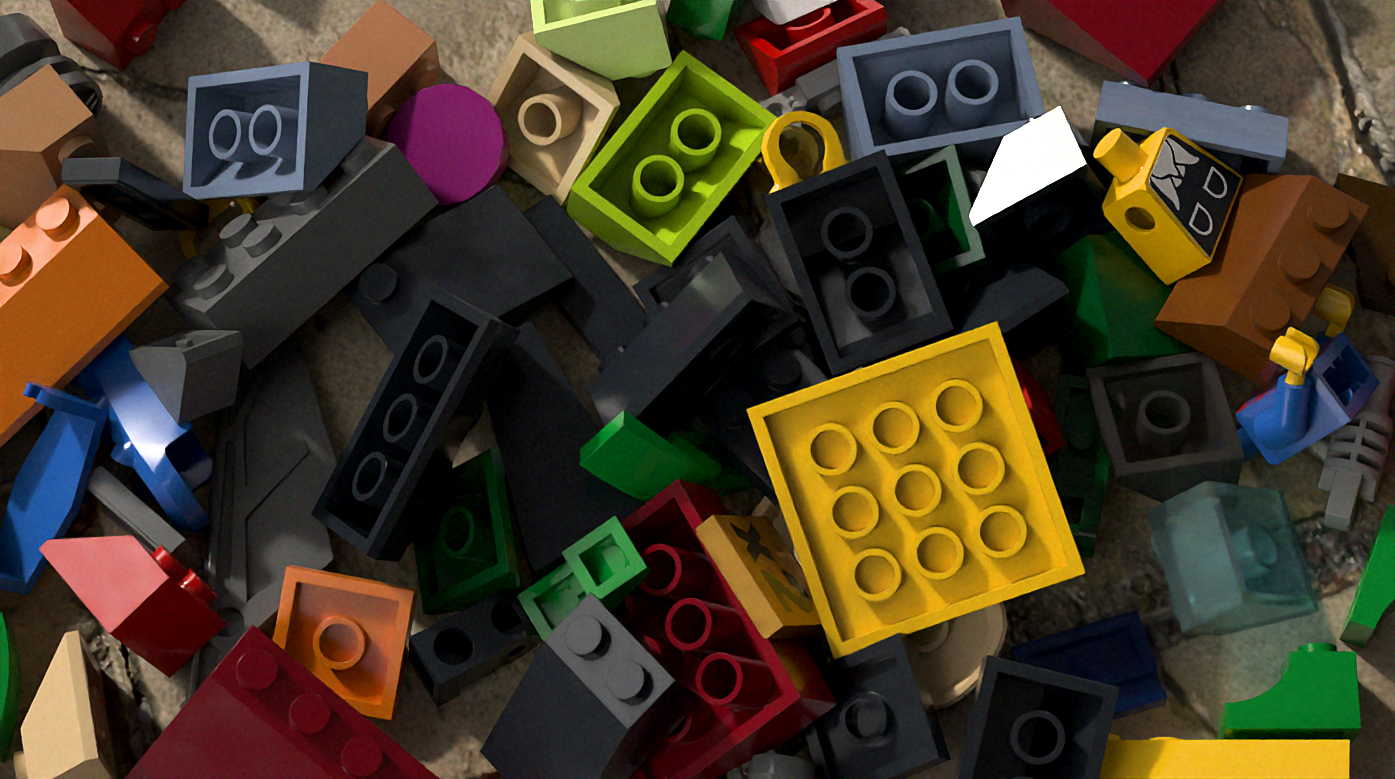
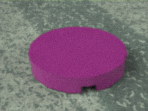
[386,83,510,210]

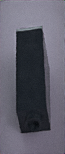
[485,321,645,584]

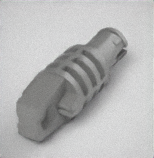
[1318,355,1395,532]

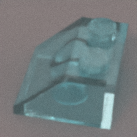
[1146,481,1320,636]

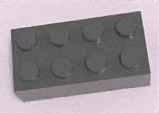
[162,135,439,370]

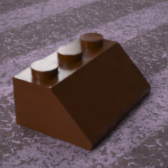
[1153,173,1369,388]

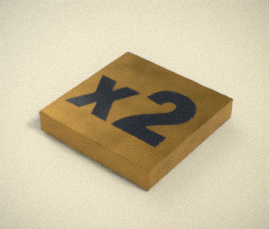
[695,515,824,639]

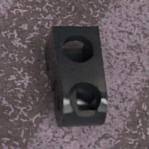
[408,591,541,708]

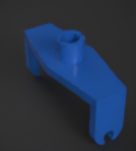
[0,381,108,595]

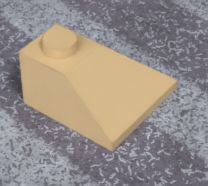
[486,30,621,206]
[13,630,118,779]

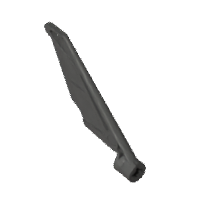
[180,330,337,709]

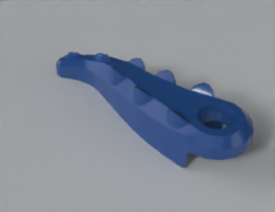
[70,332,213,534]

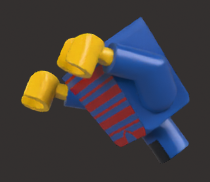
[1222,283,1380,466]

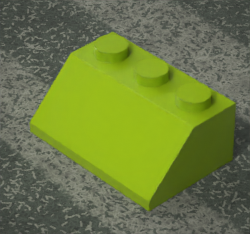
[566,49,778,267]

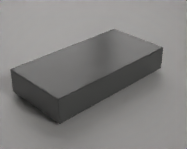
[86,465,203,573]

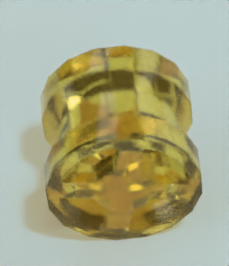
[756,125,819,195]

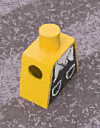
[1093,127,1243,285]

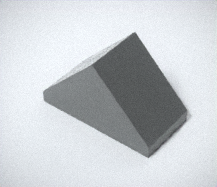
[128,330,244,425]

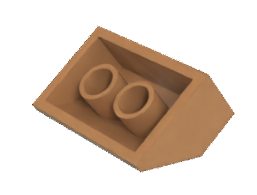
[0,63,122,230]

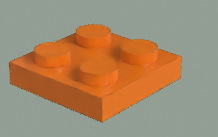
[273,565,419,720]

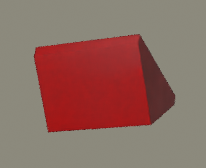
[732,0,888,98]

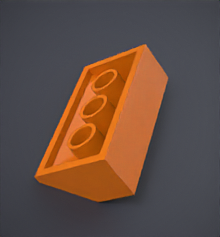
[0,183,169,448]

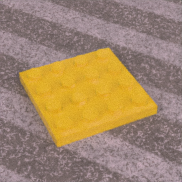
[746,321,1086,659]

